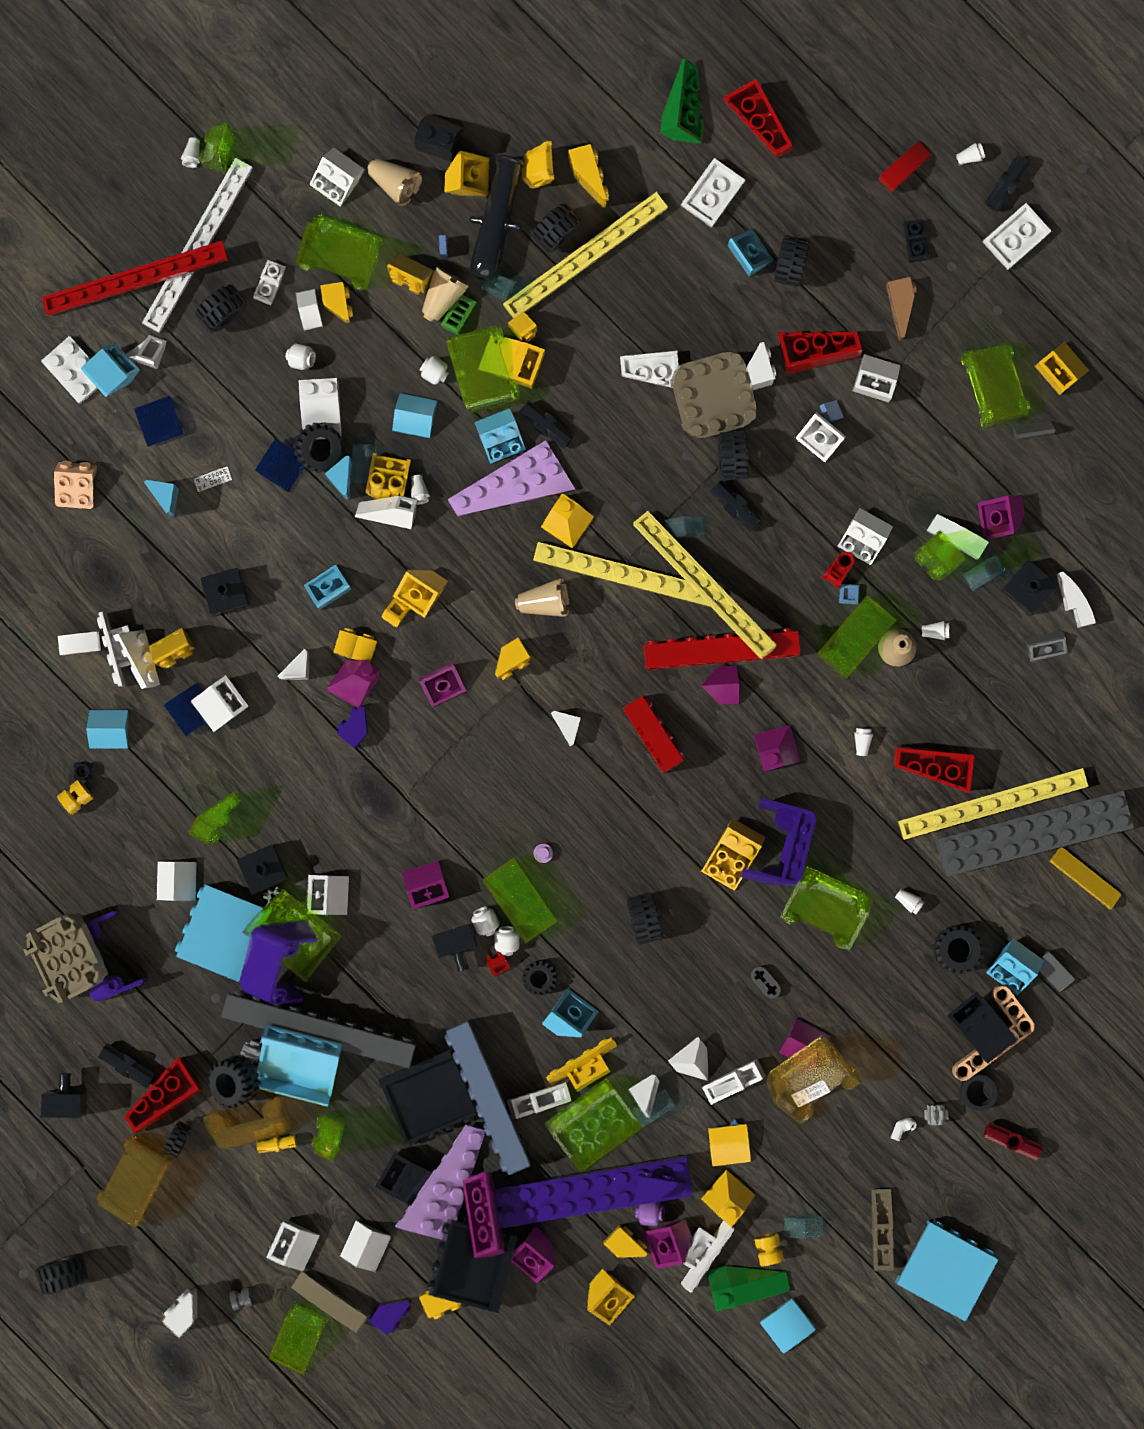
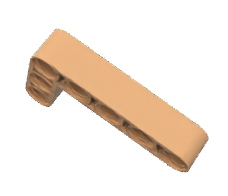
[952,986,1034,1081]

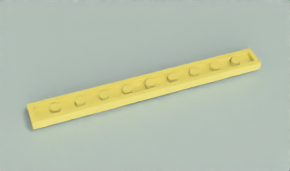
[503,192,668,318]
[633,511,776,659]
[533,542,711,607]
[898,768,1088,840]

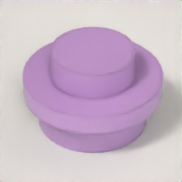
[534,844,553,863]

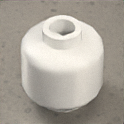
[286,344,316,370]
[420,356,449,385]
[471,906,500,936]
[494,926,520,956]

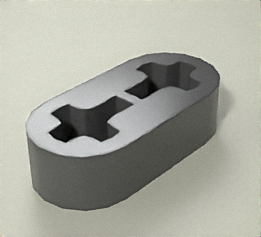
[750,966,781,999]

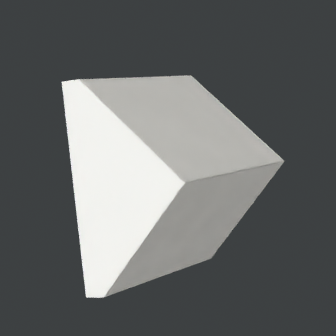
[796,412,846,462]
[157,861,197,901]
[340,1220,391,1272]

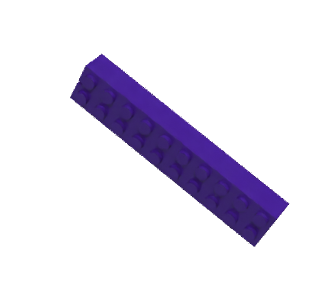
[495,1155,693,1228]

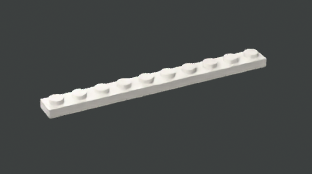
[142,158,253,333]

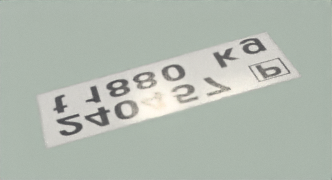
[193,467,232,492]
[791,1080,830,1107]

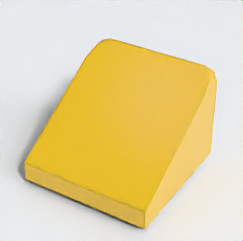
[382,598,410,628]

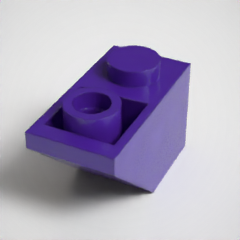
[337,705,368,749]
[635,1172,678,1203]
[369,1298,412,1335]

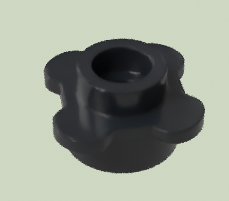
[73,762,93,781]

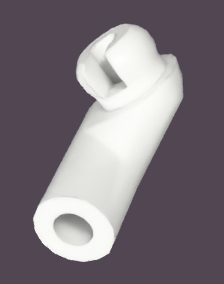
[891,1118,917,1141]

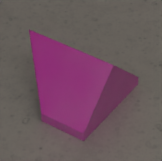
[701,666,739,705]

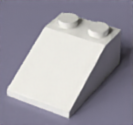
[299,378,342,440]

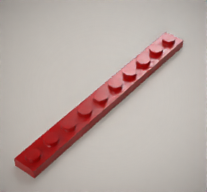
[42,241,228,316]

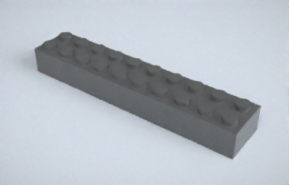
[935,791,1134,877]
[221,990,417,1068]

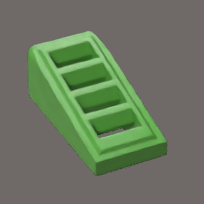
[441,295,476,335]

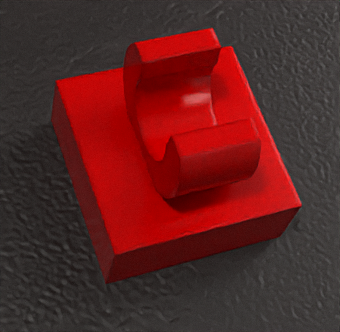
[486,951,511,977]

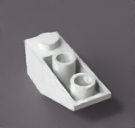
[355,496,417,529]

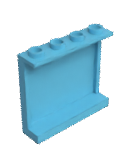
[175,884,271,982]
[257,1025,342,1107]
[895,1220,998,1322]

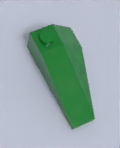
[660,59,704,143]
[707,1265,790,1311]

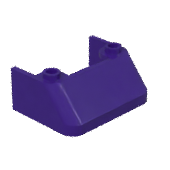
[740,798,816,886]
[85,911,148,1001]
[239,920,318,1005]

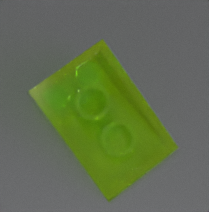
[199,122,235,173]
[311,1113,346,1162]
[269,1303,329,1375]

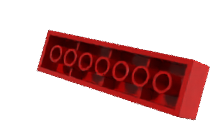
[643,628,800,671]

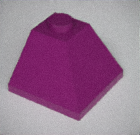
[978,495,1025,540]
[326,660,380,708]
[753,725,801,772]
[644,1219,692,1269]
[512,1227,556,1283]

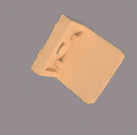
[54,461,97,509]

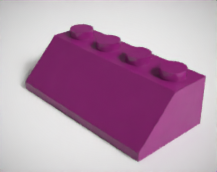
[462,1172,505,1258]

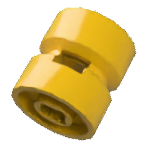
[57,779,94,815]
[754,1233,784,1266]

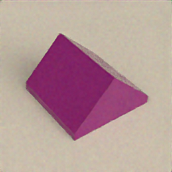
[418,663,466,707]
[779,1018,831,1070]

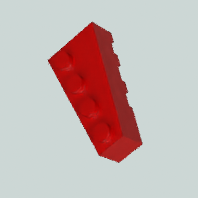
[723,79,793,159]
[623,696,684,773]
[124,1057,203,1133]

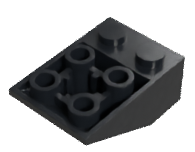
[947,992,1018,1064]
[375,1150,433,1205]

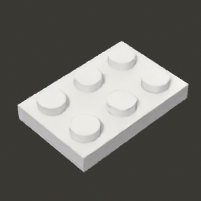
[681,158,745,227]
[983,203,1051,270]
[41,336,98,404]

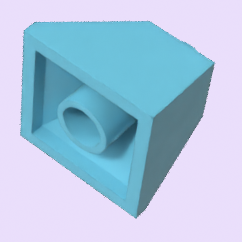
[542,989,599,1037]

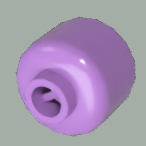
[635,1202,665,1226]

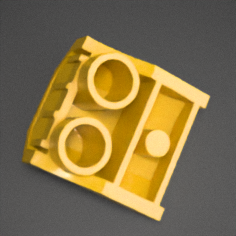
[522,141,554,188]
[366,453,411,499]

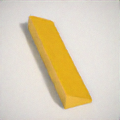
[1049,847,1121,909]

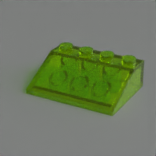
[242,889,342,982]
[545,1078,643,1172]

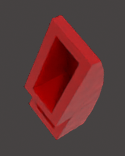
[878,141,932,193]

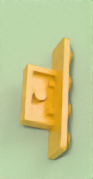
[546,1037,617,1092]

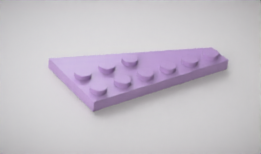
[448,441,575,516]
[395,1125,486,1240]

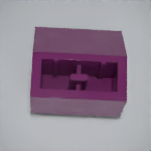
[402,861,450,909]

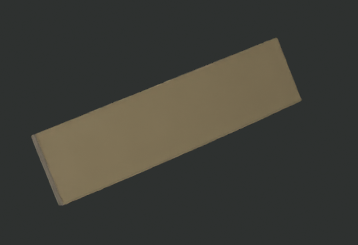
[871,1189,894,1271]
[291,1271,368,1333]

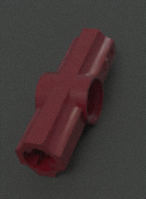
[983,1122,1043,1161]

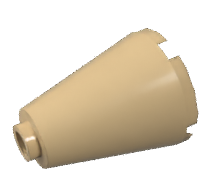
[368,158,422,206]
[422,267,469,322]
[515,579,569,617]
[878,628,917,666]

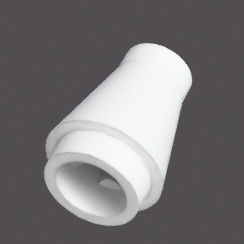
[181,138,200,168]
[956,143,985,165]
[411,475,430,505]
[922,621,950,640]
[854,727,873,756]
[895,888,925,915]

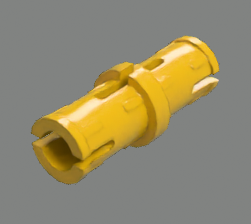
[257,1135,297,1154]

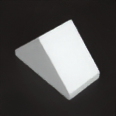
[296,289,323,331]
[551,711,580,746]
[629,1075,659,1118]

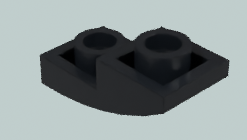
[904,219,929,263]

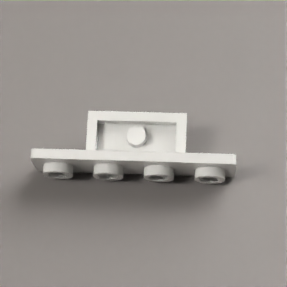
[97,611,132,687]
[681,1221,734,1292]

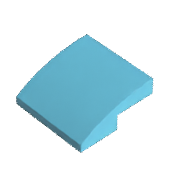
[760,1298,816,1354]

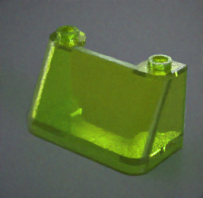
[295,214,386,290]
[446,325,520,413]
[961,342,1031,429]
[780,867,872,951]

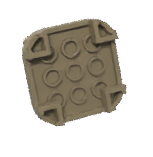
[670,352,756,438]
[24,913,108,1003]

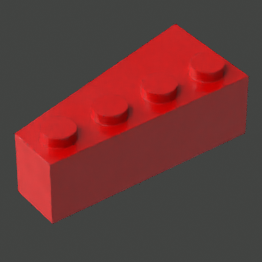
[777,332,862,374]
[893,746,974,793]

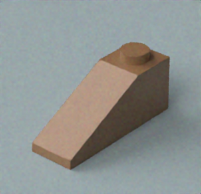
[886,277,917,341]

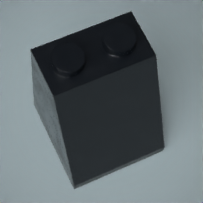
[414,114,465,162]

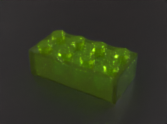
[914,530,966,581]
[816,595,896,680]
[482,858,557,944]

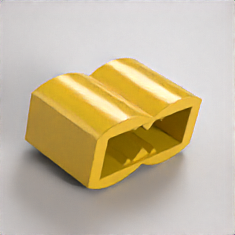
[333,628,377,664]

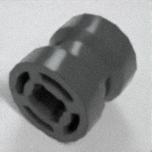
[229,1287,253,1311]

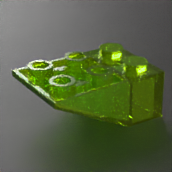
[188,792,241,845]

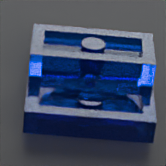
[134,396,184,447]
[255,438,305,492]
[164,683,206,736]

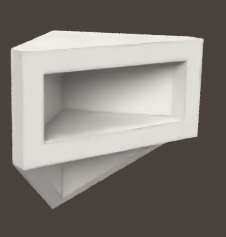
[126,335,167,369]
[278,649,309,680]
[668,1037,709,1081]

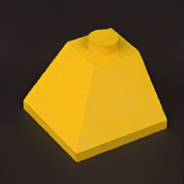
[445,151,489,196]
[541,493,594,549]
[393,570,448,618]
[701,1170,755,1227]
[587,1269,635,1326]

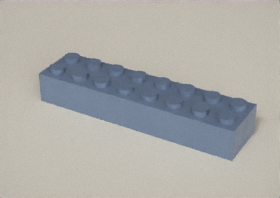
[445,1020,530,1175]

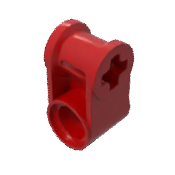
[822,552,854,589]

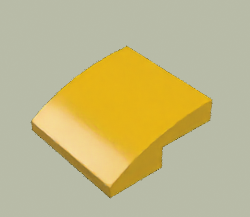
[708,1124,751,1166]

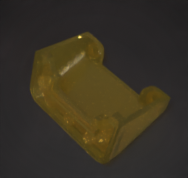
[767,1037,861,1125]
[203,1095,291,1149]
[96,1135,175,1228]

